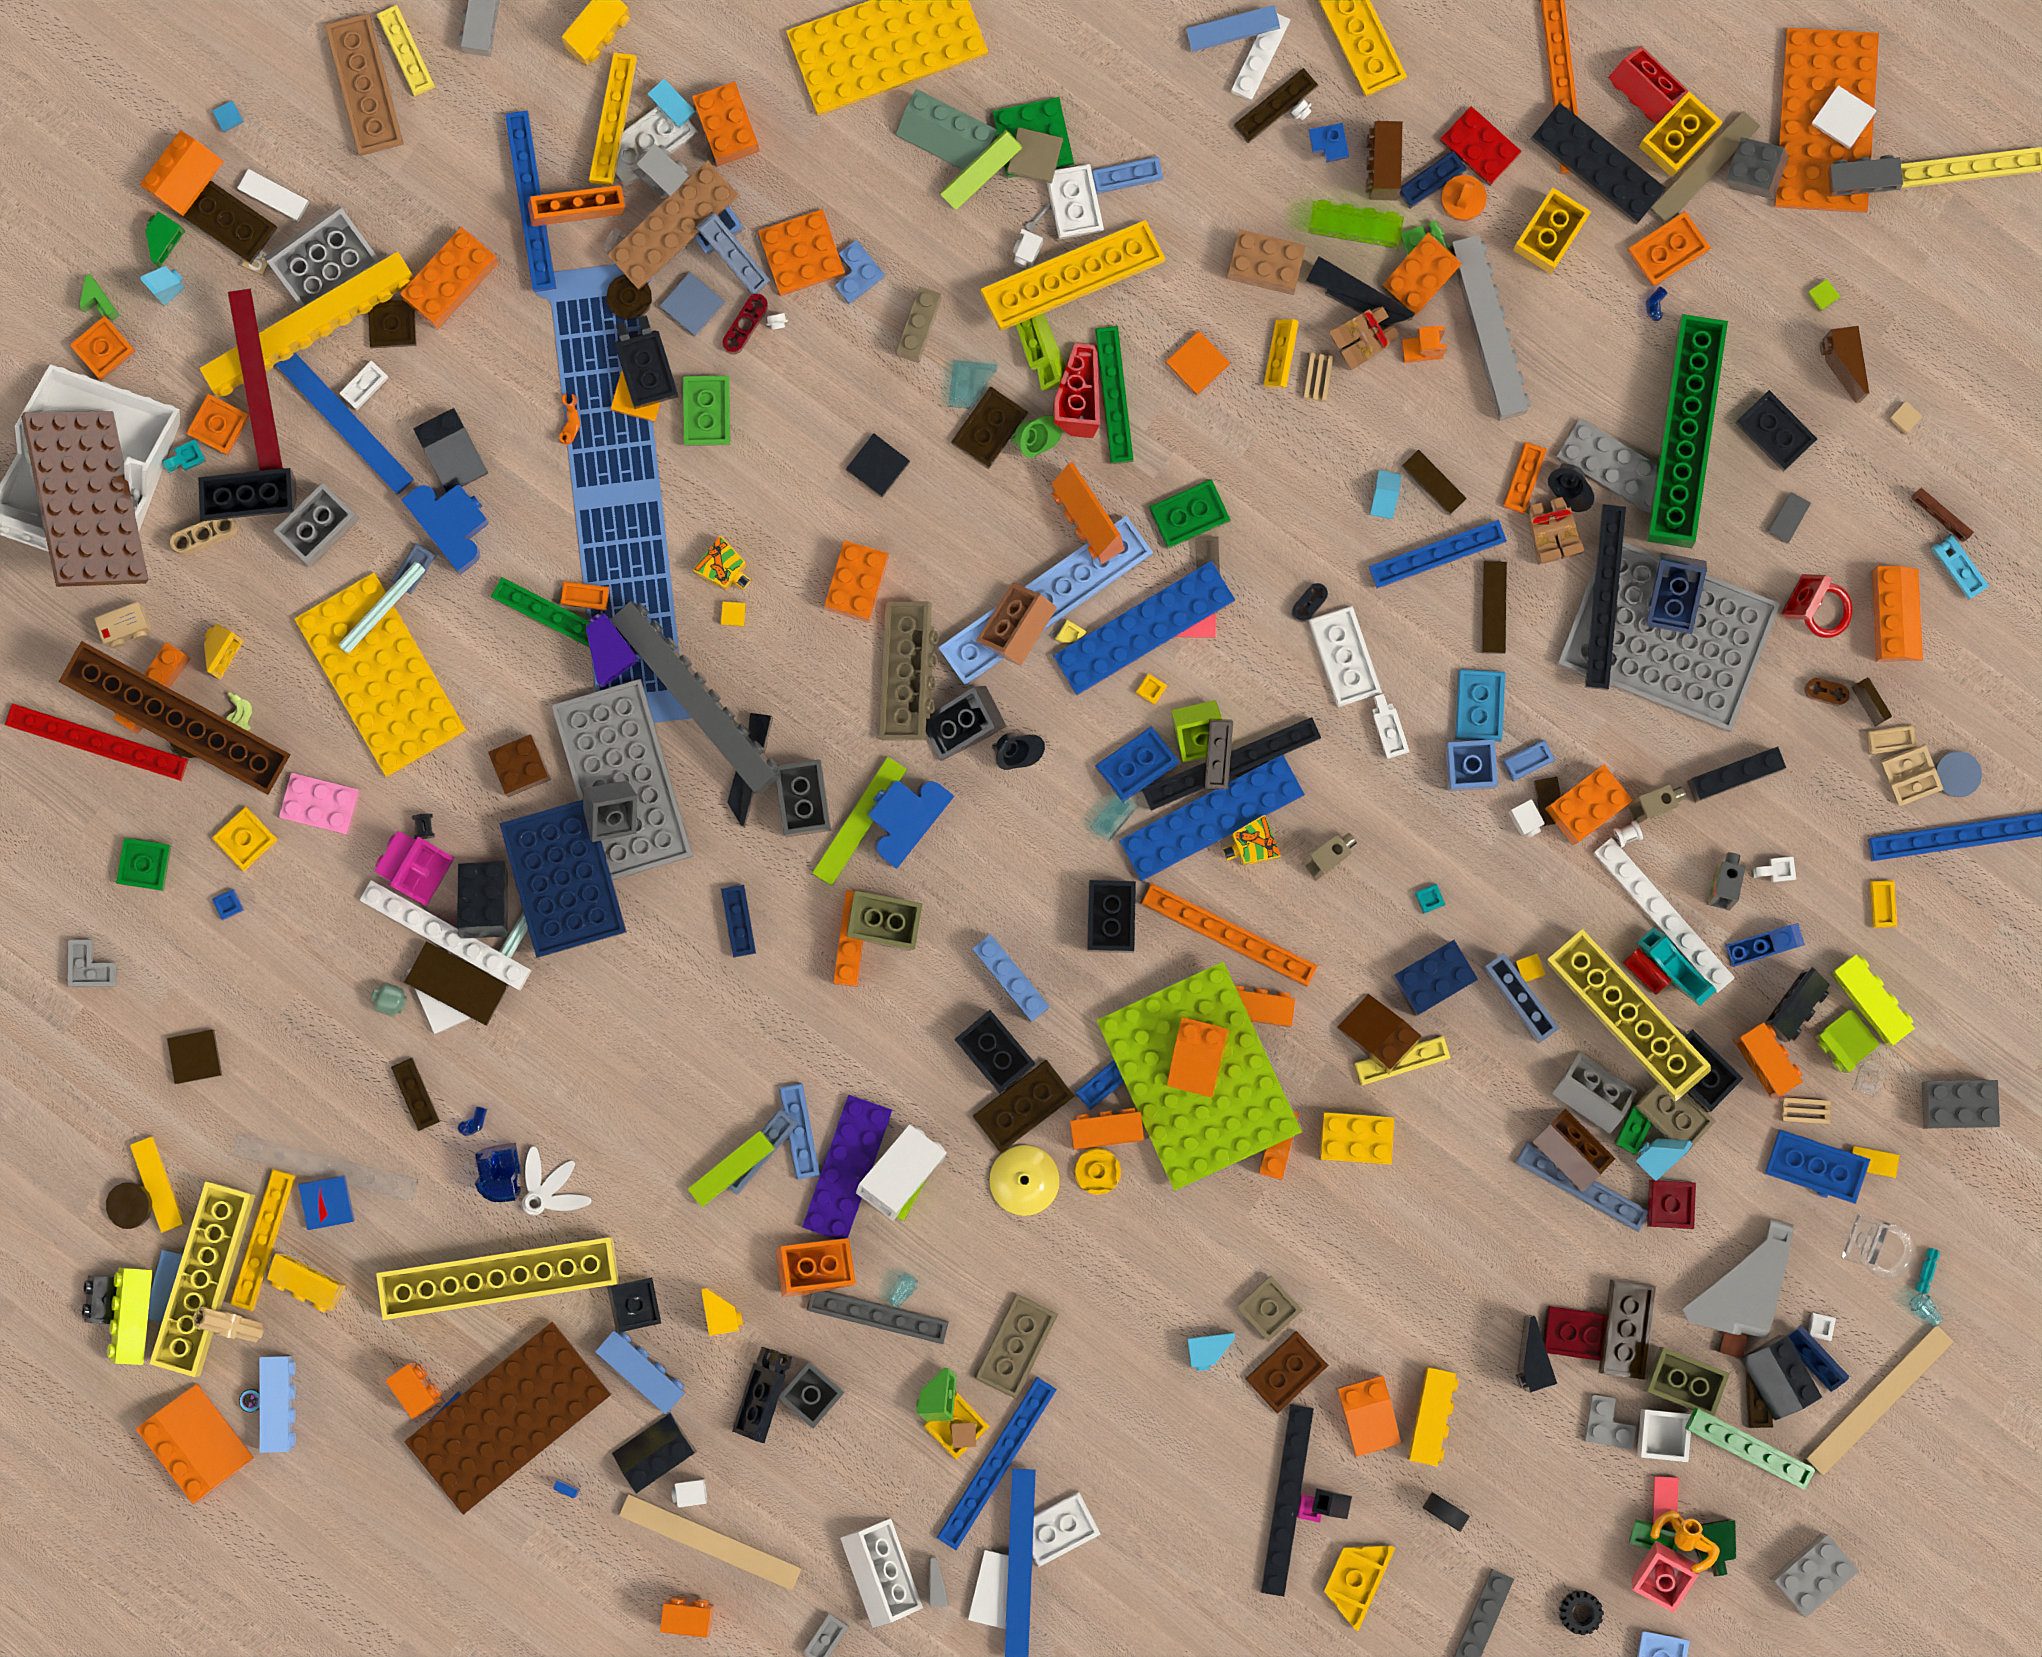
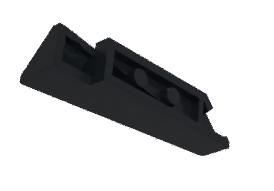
[1306,256,1415,327]
[727,713,773,828]

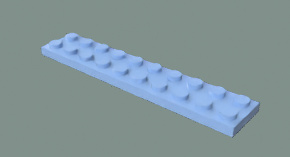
[938,515,1153,686]

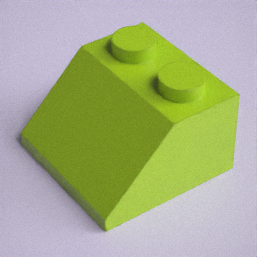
[1171,700,1222,762]

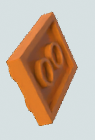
[1628,211,1711,287]
[1382,233,1463,315]

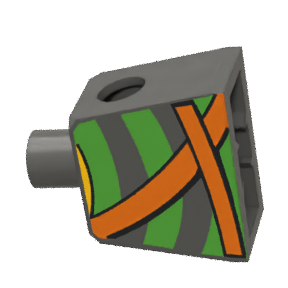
[1707,852,1745,911]

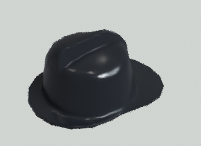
[1548,462,1595,512]
[992,733,1045,770]

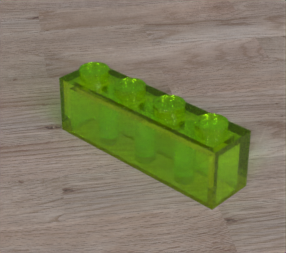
[1308,200,1404,249]

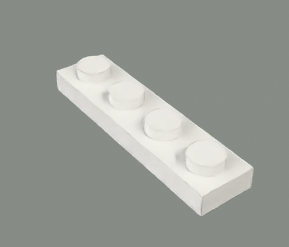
[1231,13,1291,102]

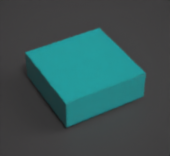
[1415,883,1446,914]

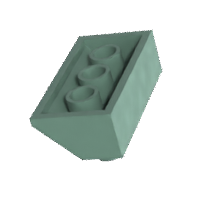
[896,89,997,170]

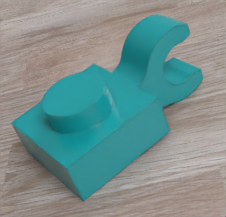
[162,440,206,473]

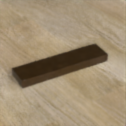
[1234,68,1318,144]
[1482,561,1507,654]

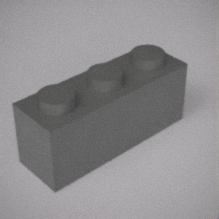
[1828,155,1903,197]

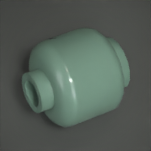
[370,983,407,1017]

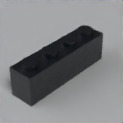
[1687,746,1786,803]

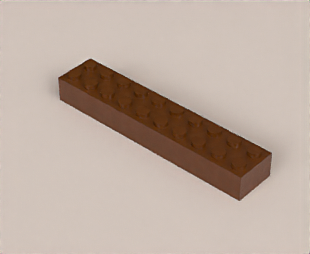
[58,641,291,795]

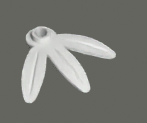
[522,1146,591,1216]

